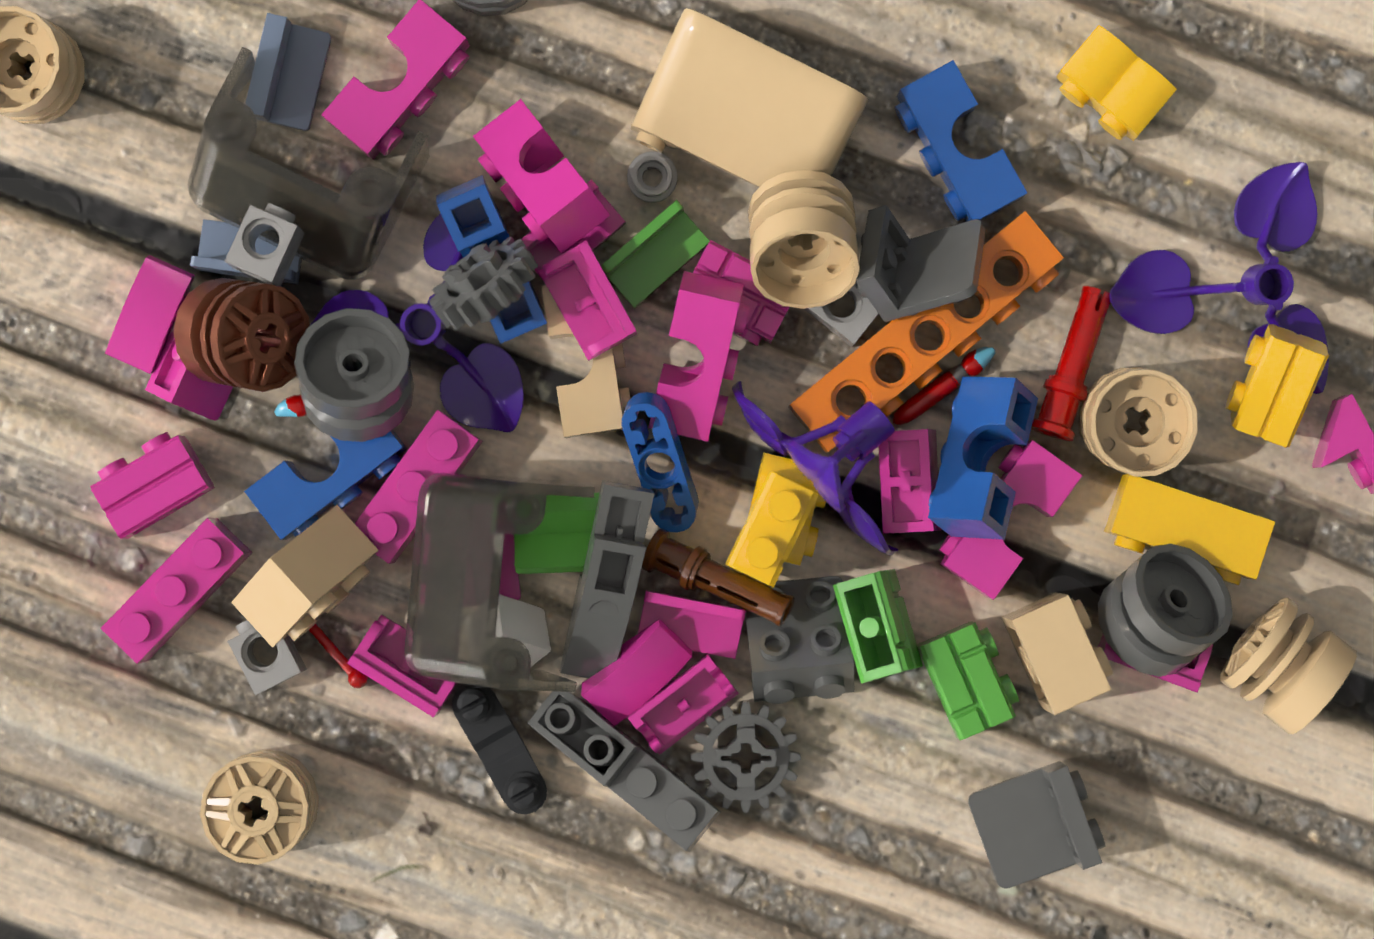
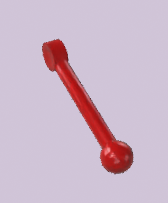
[309,623,368,689]

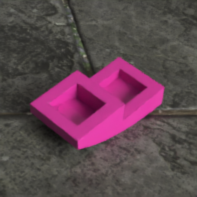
[105,255,195,374]
[581,619,692,726]

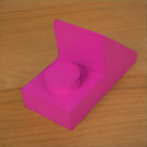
[1312,394,1374,494]

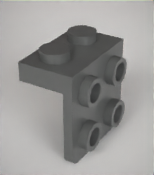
[855,205,985,322]
[746,576,854,704]
[968,761,1106,889]

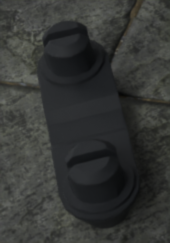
[452,681,547,814]

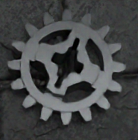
[429,237,538,330]
[691,701,801,812]

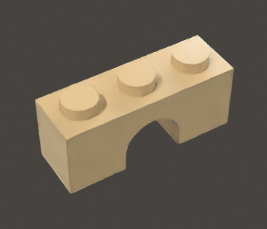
[541,285,630,438]

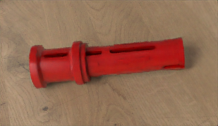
[1031,286,1110,442]

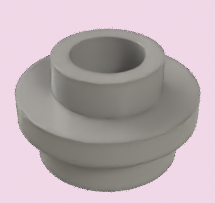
[627,152,677,203]

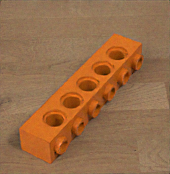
[788,211,1064,453]

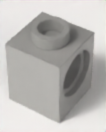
[225,203,305,287]
[805,283,879,347]
[227,620,307,696]

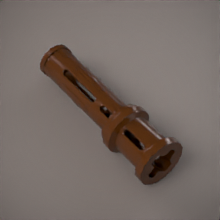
[642,528,795,627]

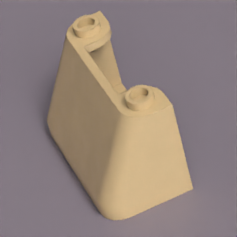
[631,8,868,187]

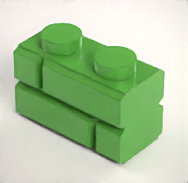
[833,569,923,683]
[917,621,1019,740]

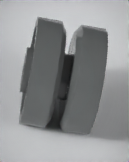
[295,308,414,442]
[1098,544,1233,677]

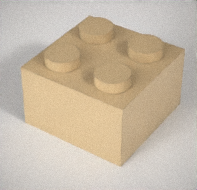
[231,505,378,648]
[1001,592,1113,715]

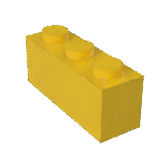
[1104,474,1275,586]

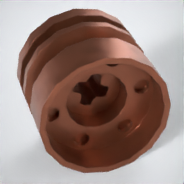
[173,278,310,392]

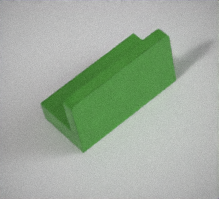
[601,200,709,309]
[512,493,599,574]

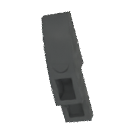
[560,480,654,678]
[527,683,721,852]

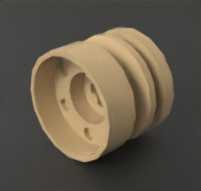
[0,6,85,124]
[748,170,860,309]
[1079,367,1198,477]
[1220,597,1357,734]
[200,749,319,865]

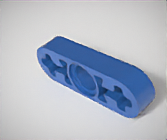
[622,392,699,533]

